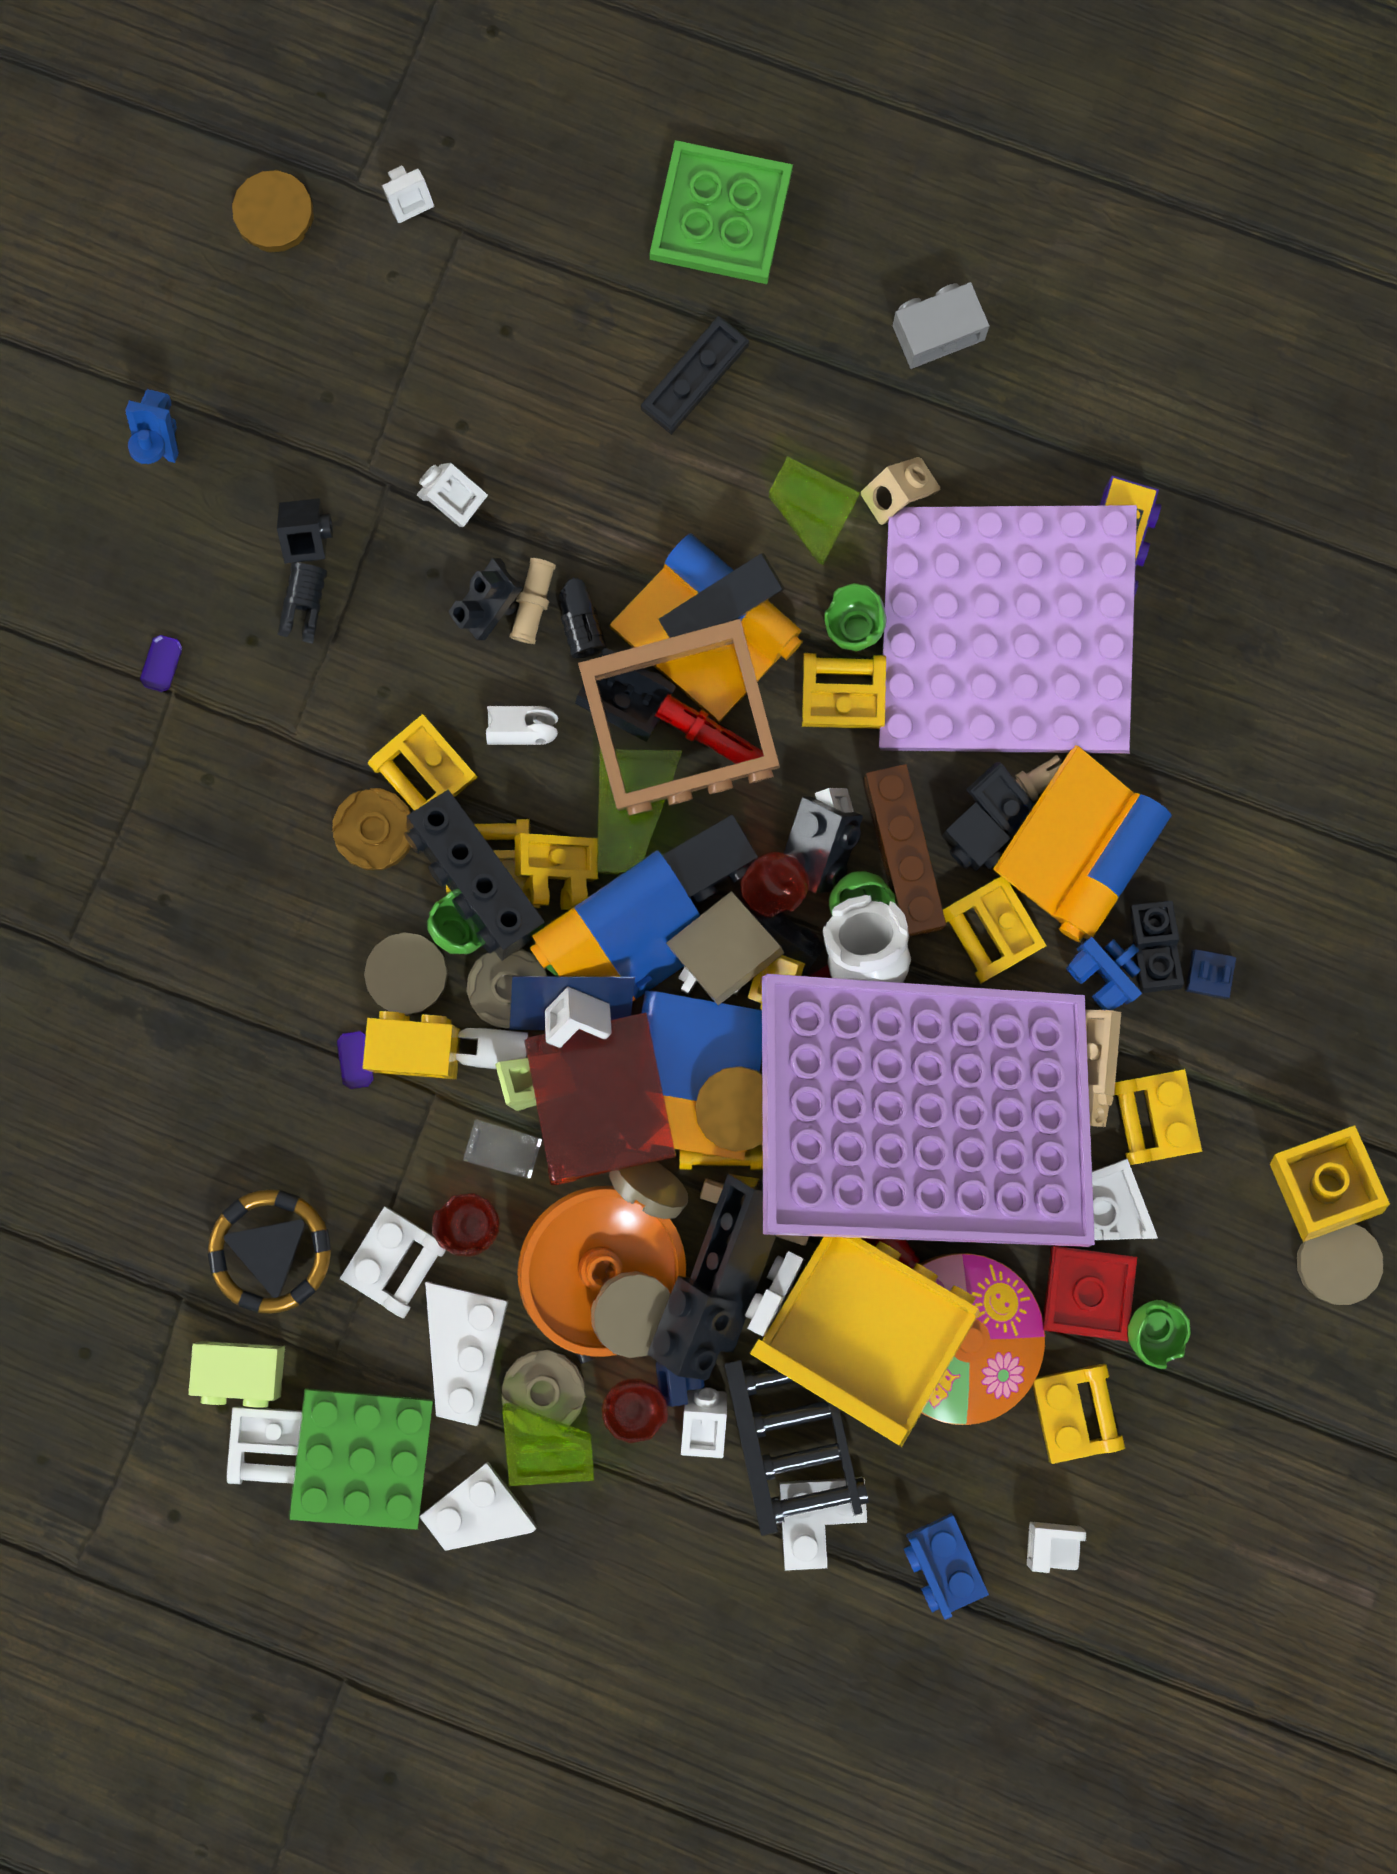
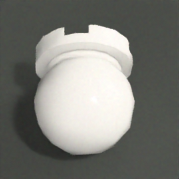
[823,895,911,983]

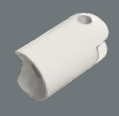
[486,706,558,745]
[456,1028,528,1069]

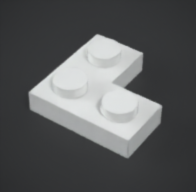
[745,1251,805,1336]
[780,1477,867,1571]

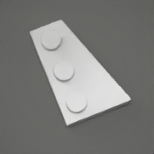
[1092,1159,1158,1240]
[425,1282,508,1426]

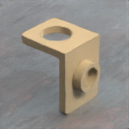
[861,457,940,525]

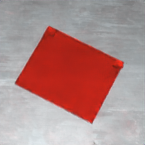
[524,1013,676,1185]

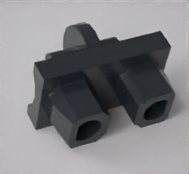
[449,558,523,640]

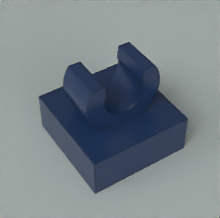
[1185,949,1236,999]
[656,1362,705,1407]

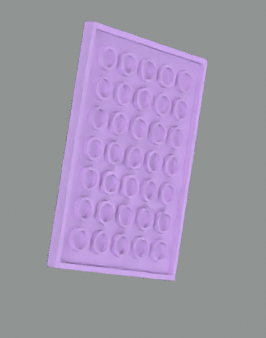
[762,974,1095,1247]

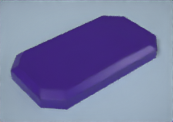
[140,635,183,692]
[337,1031,374,1089]

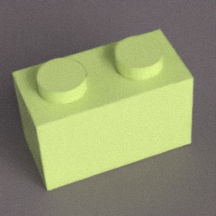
[188,1341,285,1407]

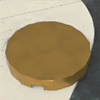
[232,170,314,252]
[333,788,411,870]
[695,1066,763,1151]

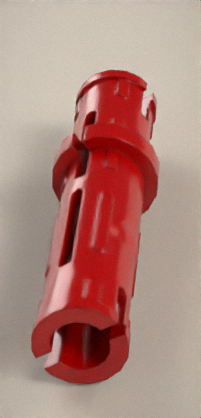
[654,693,764,764]

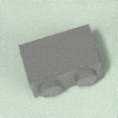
[893,282,989,369]

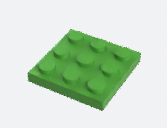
[650,140,793,284]
[289,1388,433,1530]

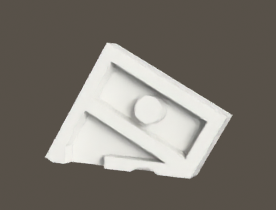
[420,1462,538,1551]

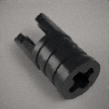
[277,563,327,644]
[558,577,607,658]

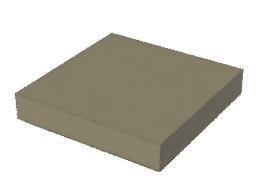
[666,891,784,1006]

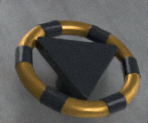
[208,1190,331,1314]

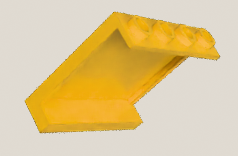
[750,1237,980,1447]

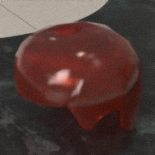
[740,851,810,918]
[432,1193,500,1257]
[601,1378,668,1443]

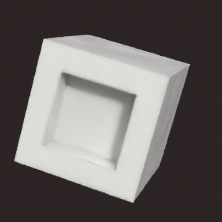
[545,987,612,1048]
[1026,1522,1086,1573]

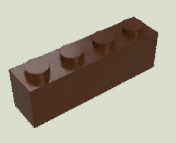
[863,764,946,938]

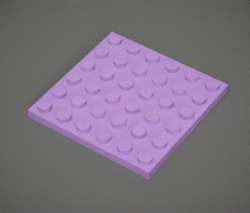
[879,505,1137,754]

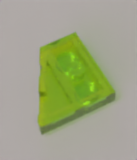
[769,456,860,565]
[503,1403,594,1486]

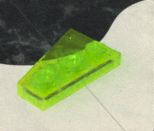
[597,749,682,874]

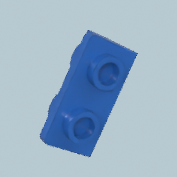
[904,1513,989,1620]

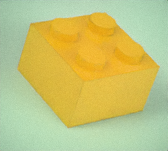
[363,1011,461,1079]
[1270,1125,1390,1242]

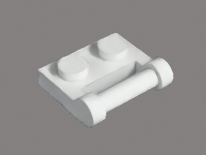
[340,1207,448,1318]
[227,1406,302,1484]

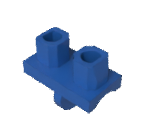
[125,389,179,464]
[1066,937,1142,1010]

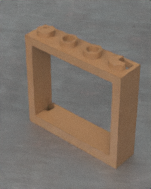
[578,619,780,816]

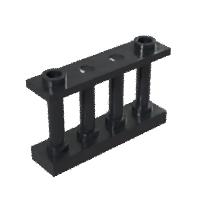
[725,1360,869,1536]

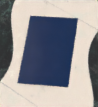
[509,976,635,1030]

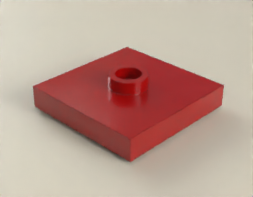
[1043,1246,1137,1342]

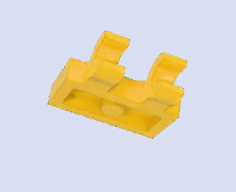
[515,833,598,910]

